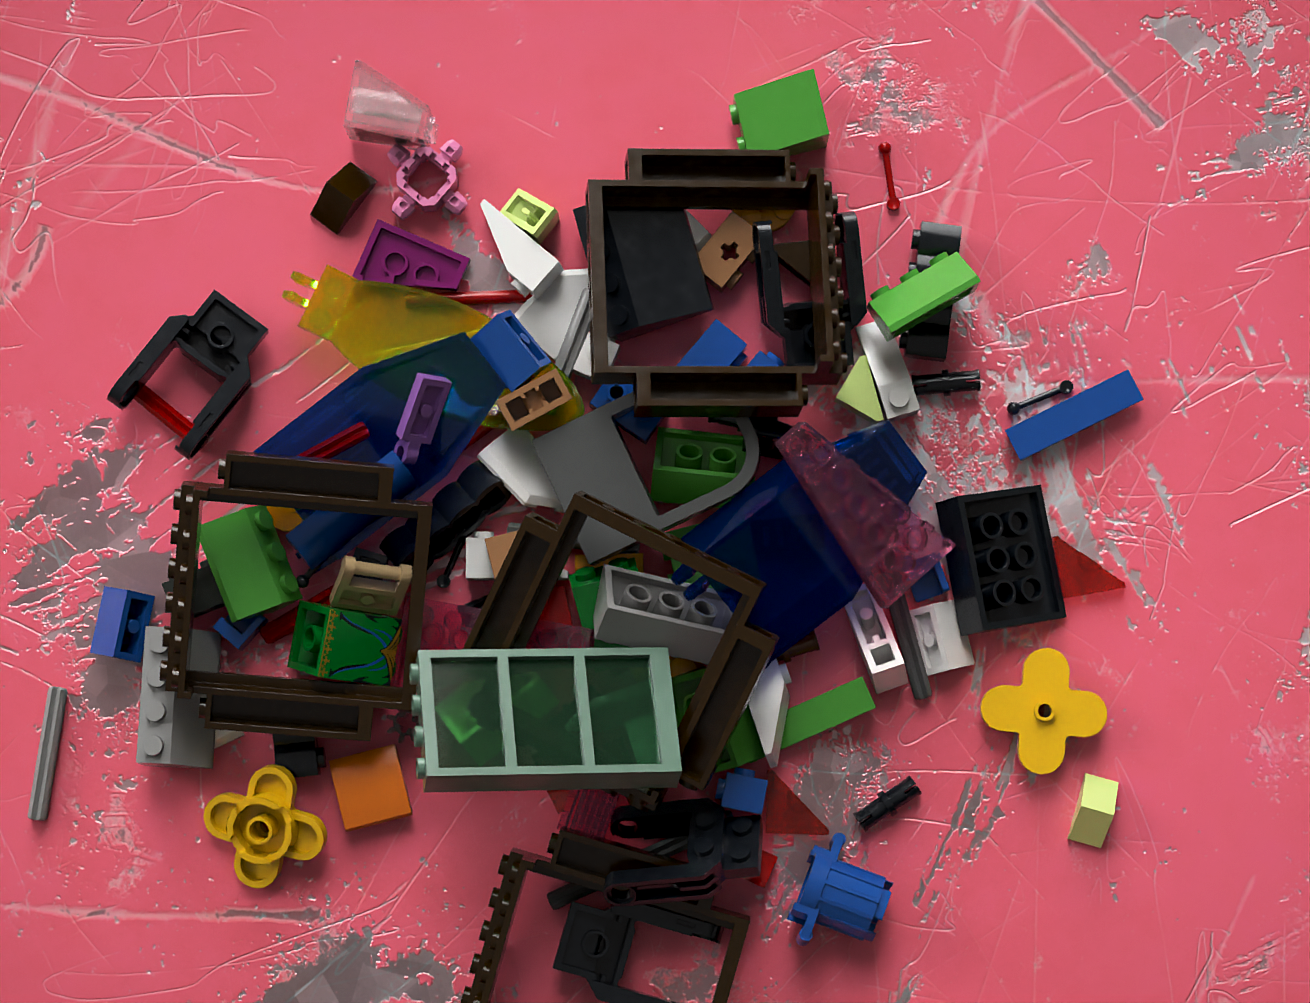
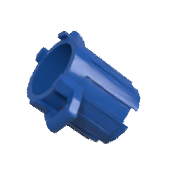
[787,833,893,946]

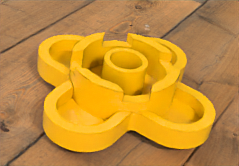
[980,648,1107,774]
[204,764,327,888]

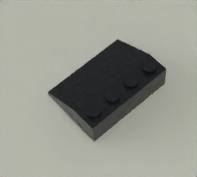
[573,205,714,342]
[935,485,1067,636]

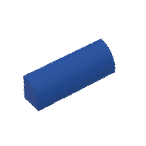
[285,450,418,570]

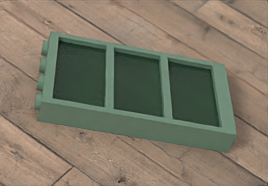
[409,647,682,793]

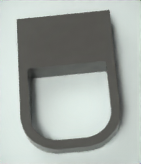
[531,392,761,566]

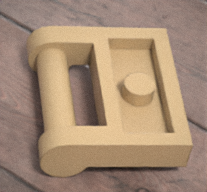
[330,555,412,616]

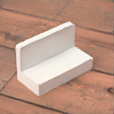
[909,600,975,676]

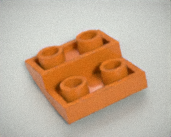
[329,744,413,832]

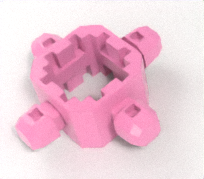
[387,139,468,220]

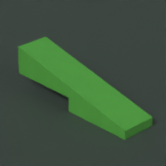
[749,676,876,763]

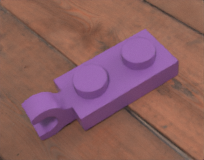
[394,373,452,465]

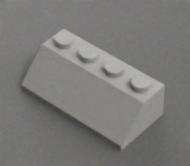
[593,564,736,665]
[136,626,222,769]

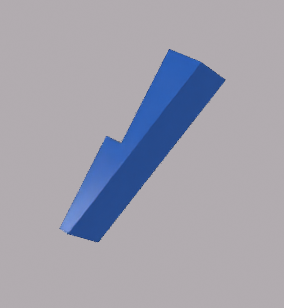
[1005,370,1144,461]

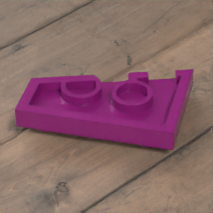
[351,219,471,291]

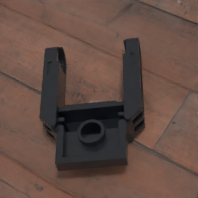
[752,211,867,366]
[107,289,269,460]
[603,798,763,907]
[552,901,724,1003]

